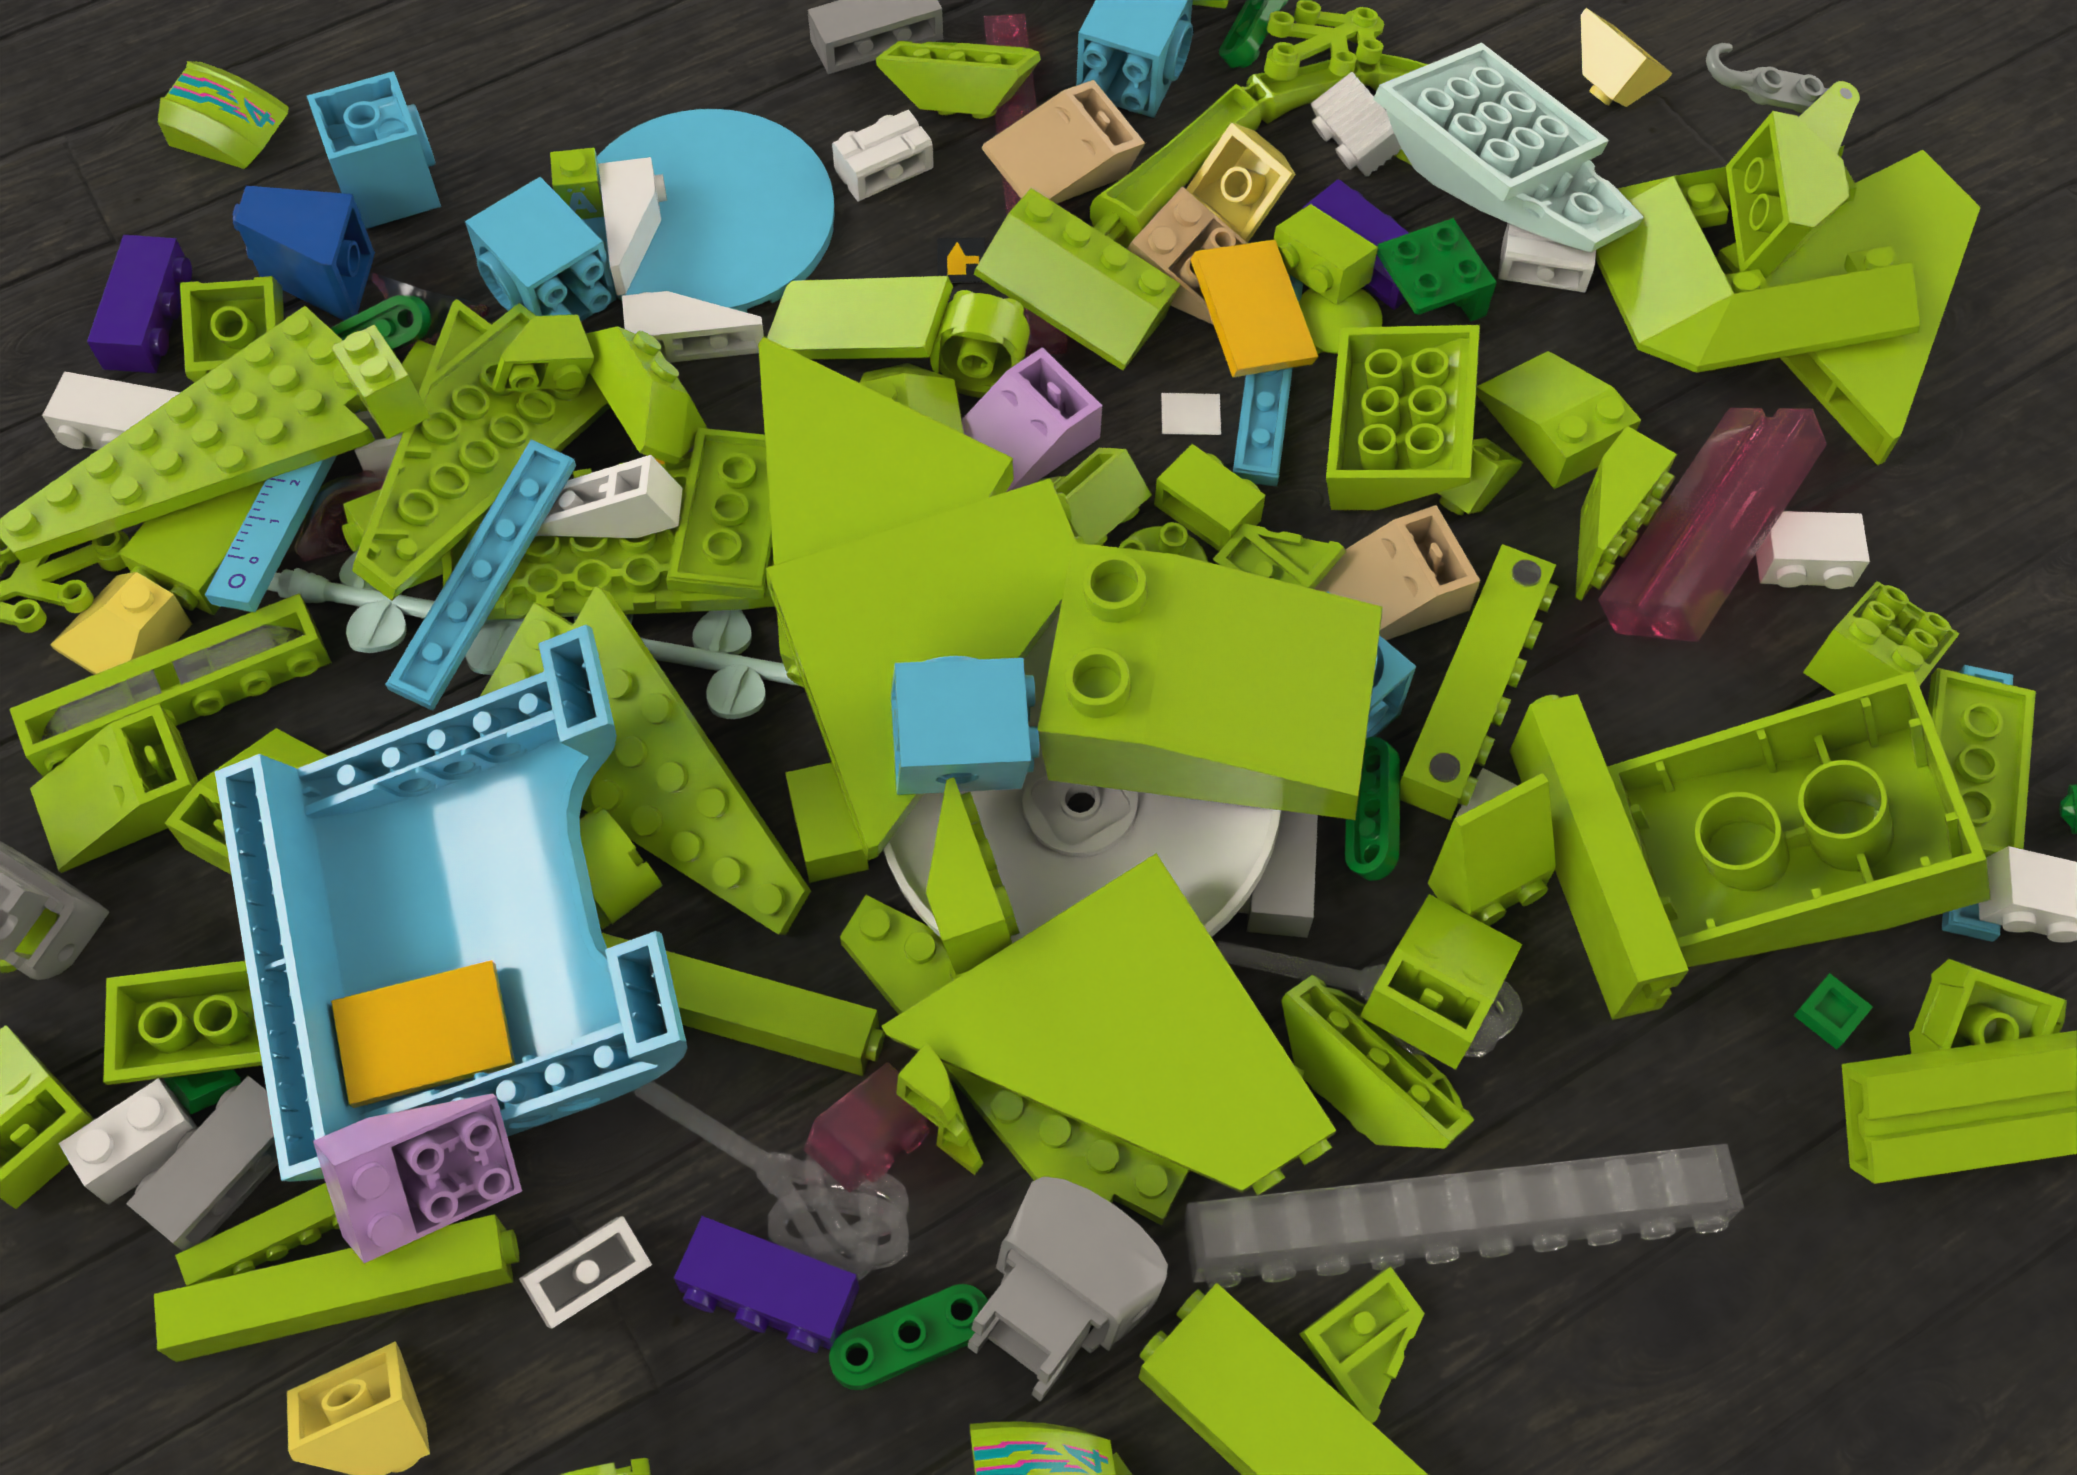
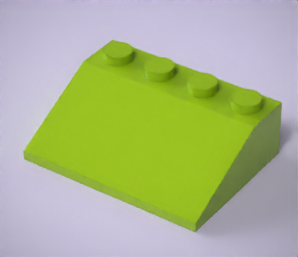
[1326,325,1480,510]

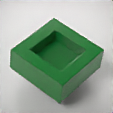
[1793,973,1873,1050]
[164,1069,241,1115]

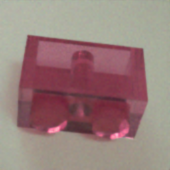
[803,1062,930,1193]

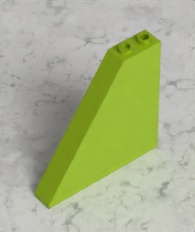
[1716,150,1980,465]
[758,337,1014,688]
[766,478,1085,861]
[882,853,1336,1195]

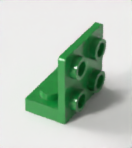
[1377,218,1496,321]

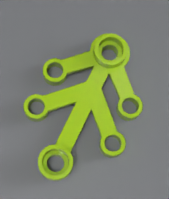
[1264,0,1384,81]
[0,530,130,633]

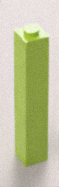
[602,933,885,1076]
[154,1214,519,1362]

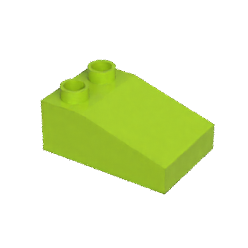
[1037,543,1383,820]
[1607,671,1991,967]

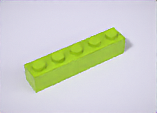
[175,1183,340,1286]

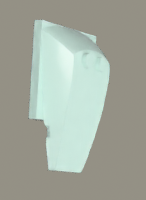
[1373,43,1644,252]

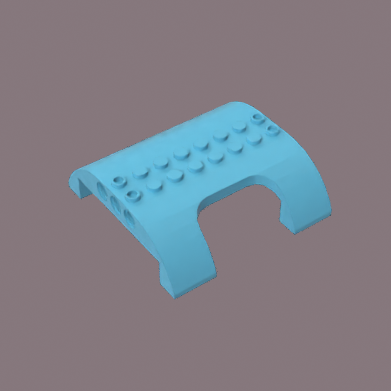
[215,625,687,1182]

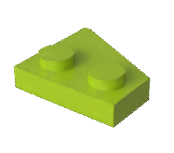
[1213,523,1346,589]
[1299,1266,1425,1423]

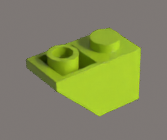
[492,315,594,392]

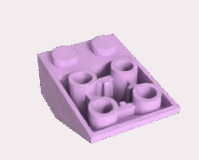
[962,347,1102,492]
[313,1094,522,1263]

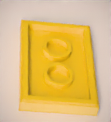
[1190,240,1319,377]
[331,960,515,1108]

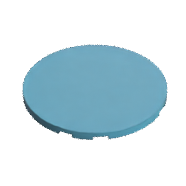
[582,109,835,313]

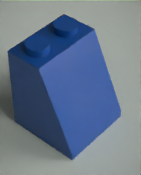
[233,186,375,321]

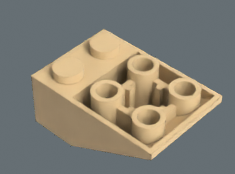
[982,80,1145,204]
[1127,186,1247,325]
[1315,505,1480,640]

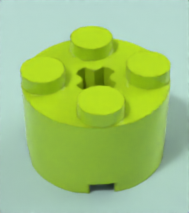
[930,290,1030,398]
[580,805,662,929]

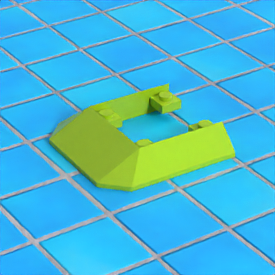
[1595,146,1920,373]

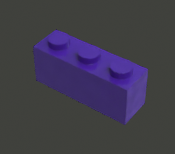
[1303,179,1409,310]
[87,235,192,373]
[674,1216,860,1353]

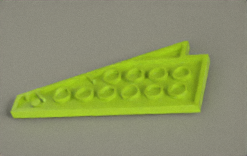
[352,299,611,601]
[0,306,375,564]
[480,586,811,935]
[840,895,1190,1225]

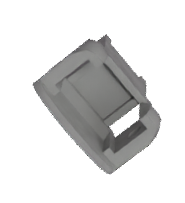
[0,841,109,980]
[968,1177,1168,1402]

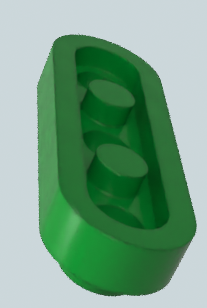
[1219,0,1289,68]
[330,295,431,352]
[1345,737,1400,881]
[829,1284,988,1390]

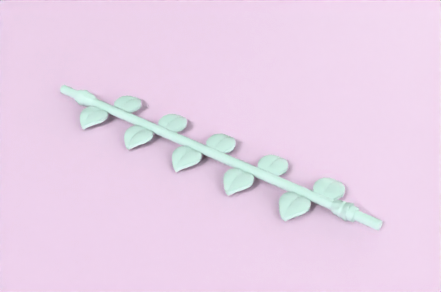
[267,551,799,719]

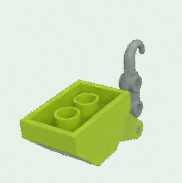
[1706,43,1860,279]

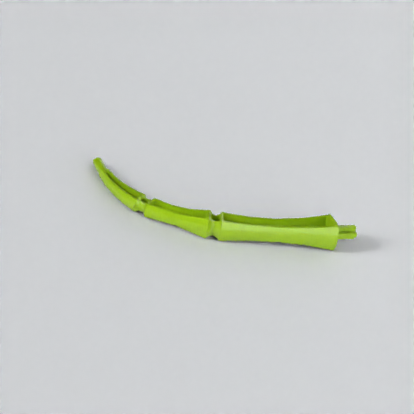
[1090,53,1428,248]

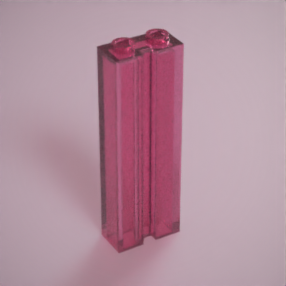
[1598,408,1827,642]

